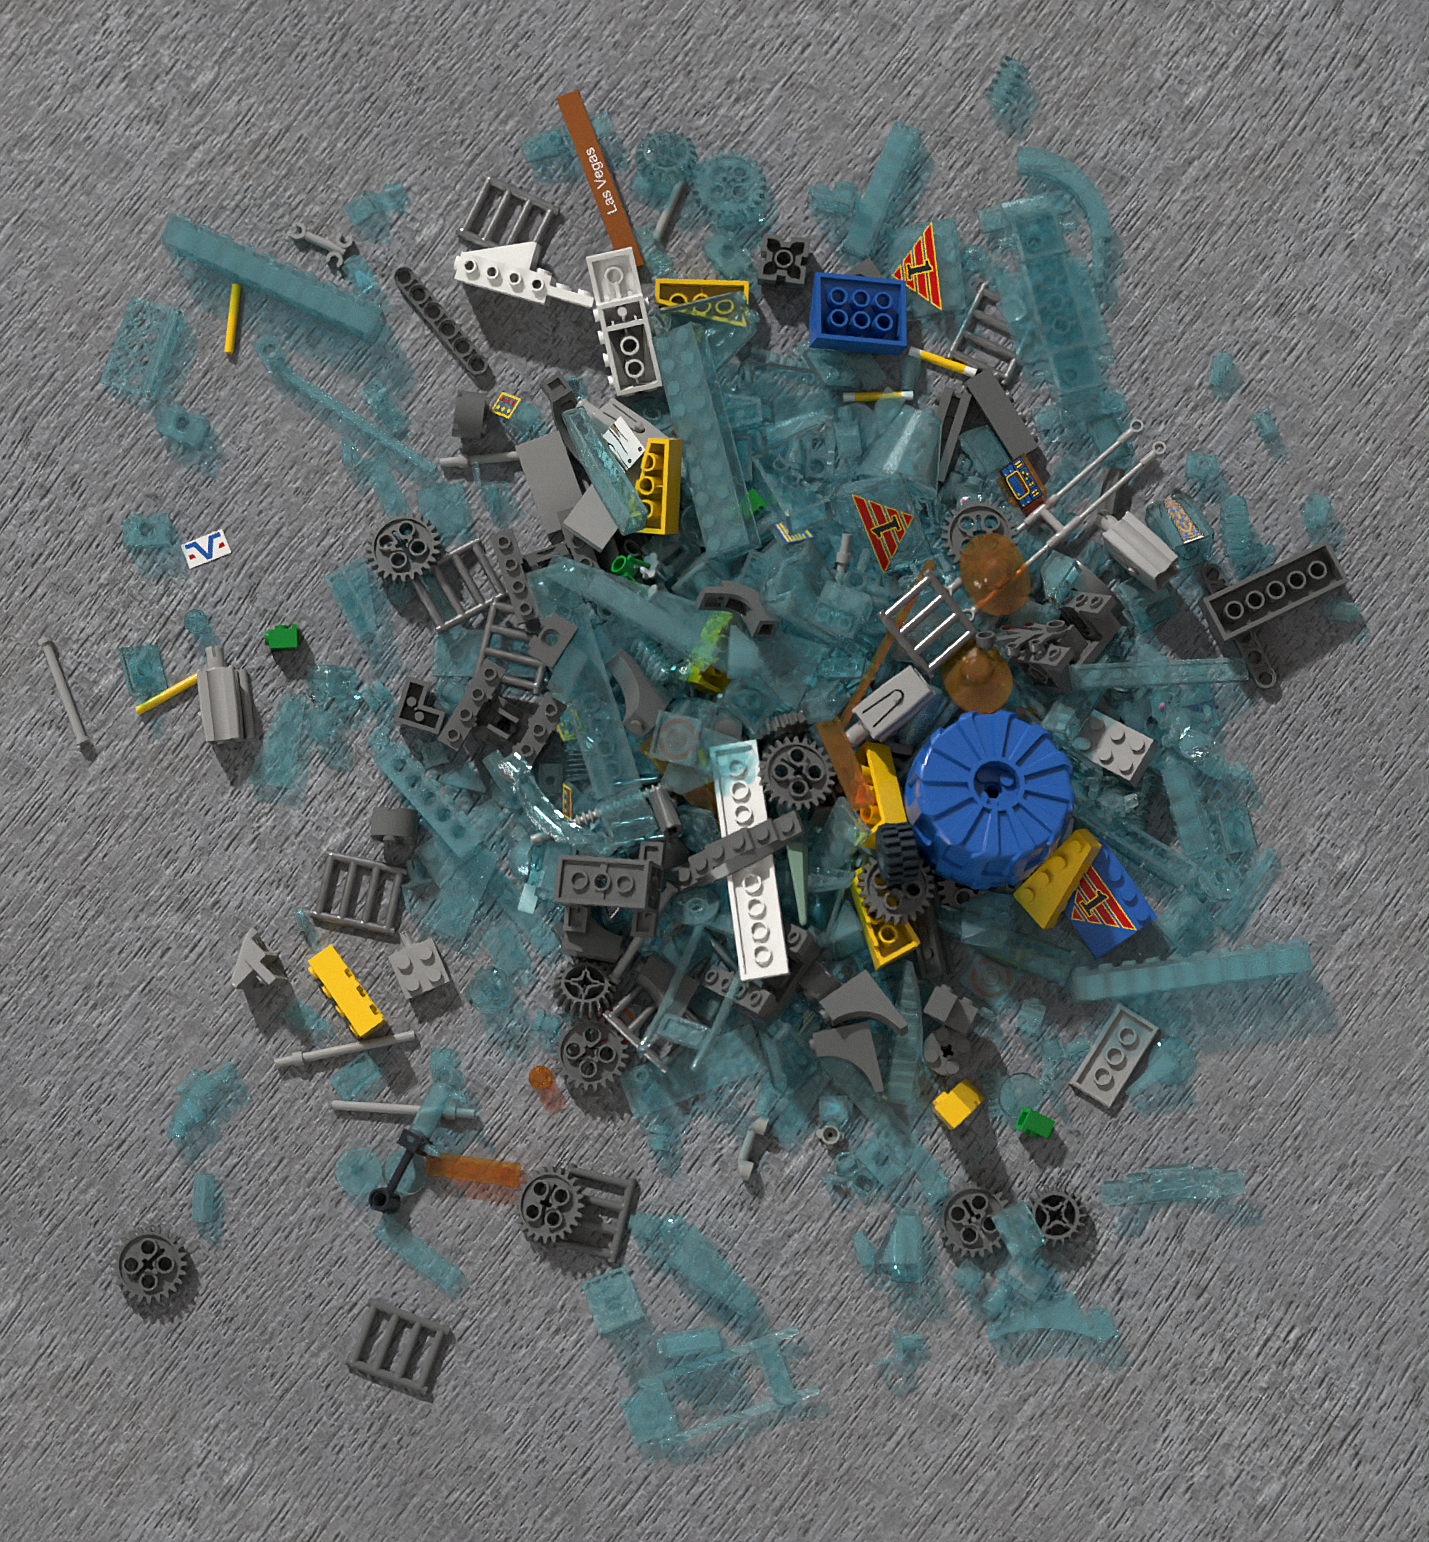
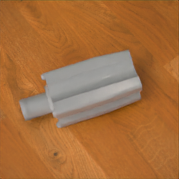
[574,398,668,474]
[1094,510,1181,593]
[196,645,244,745]
[843,666,937,748]

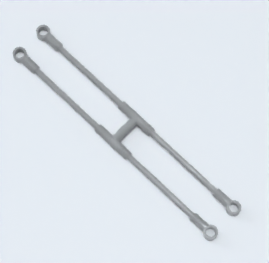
[943,419,1166,623]

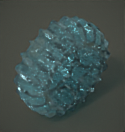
[635,128,698,187]
[1219,495,1250,558]

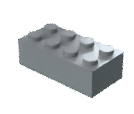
[1052,699,1159,788]

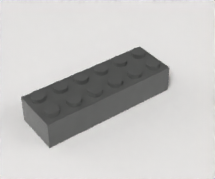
[1198,539,1349,646]

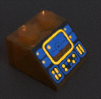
[996,453,1048,515]

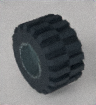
[875,822,919,885]

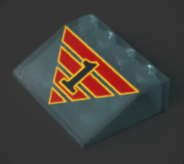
[885,218,966,321]
[829,472,933,580]

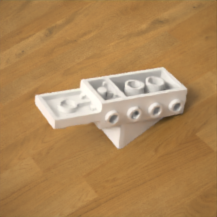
[454,242,597,309]
[586,247,665,397]

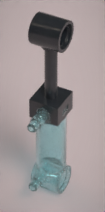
[369,1064,468,1214]

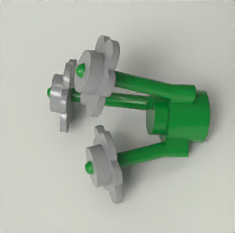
[611,553,660,607]

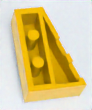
[931,1077,985,1130]

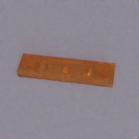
[815,715,875,812]
[423,1151,522,1188]

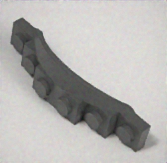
[539,371,607,476]
[672,810,806,892]

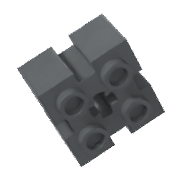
[758,233,810,291]

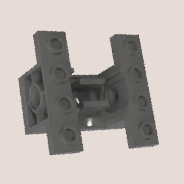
[489,506,609,625]
[998,588,1121,695]
[437,658,568,788]
[553,836,666,938]
[700,920,822,1027]

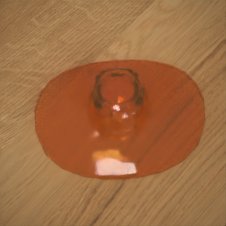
[959,533,1030,616]
[939,636,1013,715]

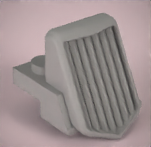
[231,927,289,990]

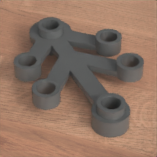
[976,620,1068,656]

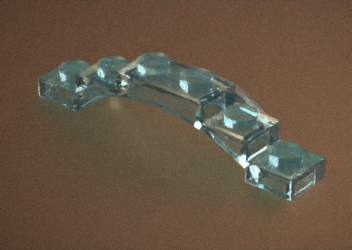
[498,752,618,858]
[1100,1163,1245,1207]

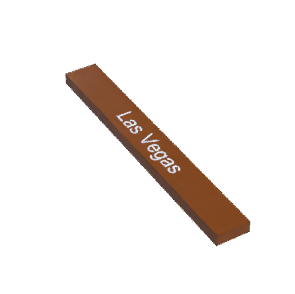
[556,89,645,268]

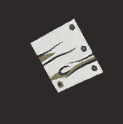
[595,416,645,479]

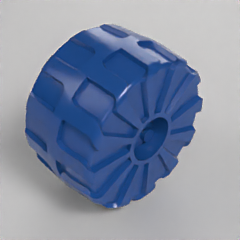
[902,710,1076,890]

